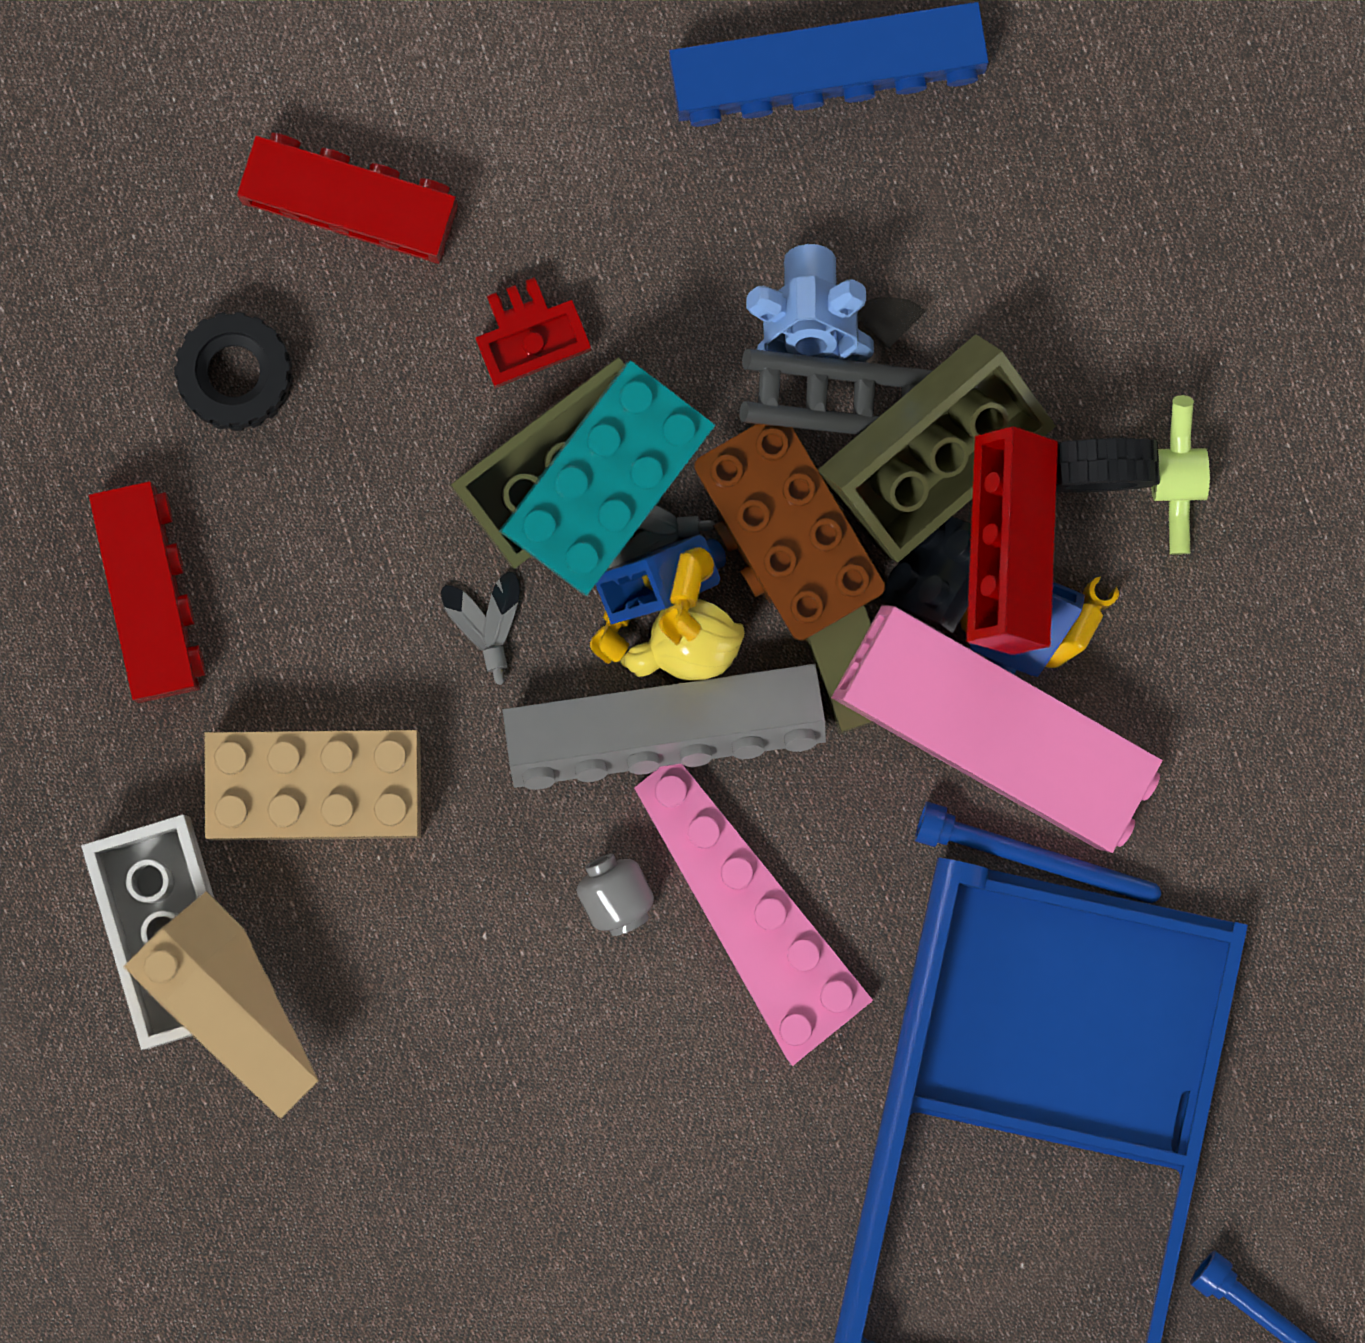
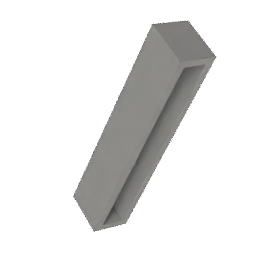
[502,664,826,790]

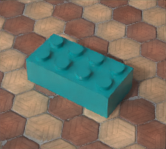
[499,360,715,596]

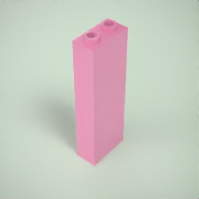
[831,605,1163,853]

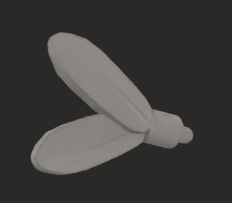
[609,505,715,568]

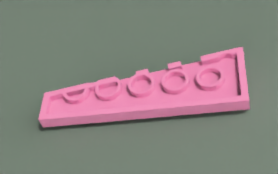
[634,764,873,1066]

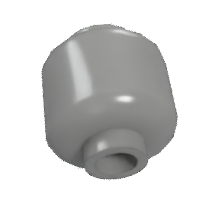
[576,854,654,936]

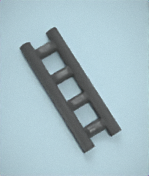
[739,349,933,435]

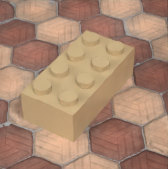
[205,730,421,841]

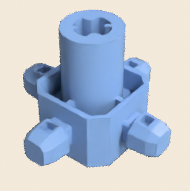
[747,244,874,362]

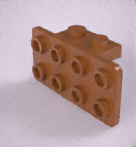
[694,424,885,641]

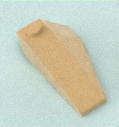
[123,891,319,1119]

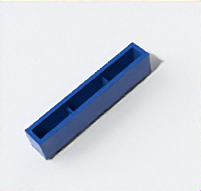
[669,2,989,127]

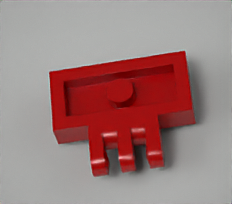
[475,277,592,388]

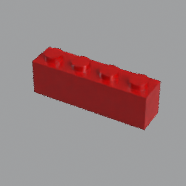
[237,133,458,265]
[967,426,1058,655]
[89,481,206,703]

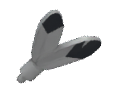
[441,572,520,685]

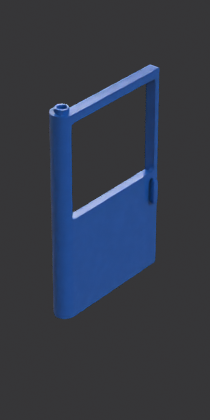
[833,858,1248,1343]

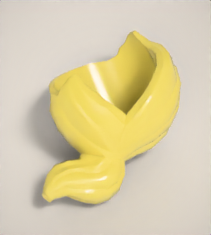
[620,599,745,681]

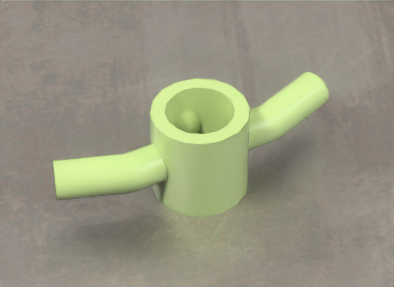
[1151,395,1210,555]

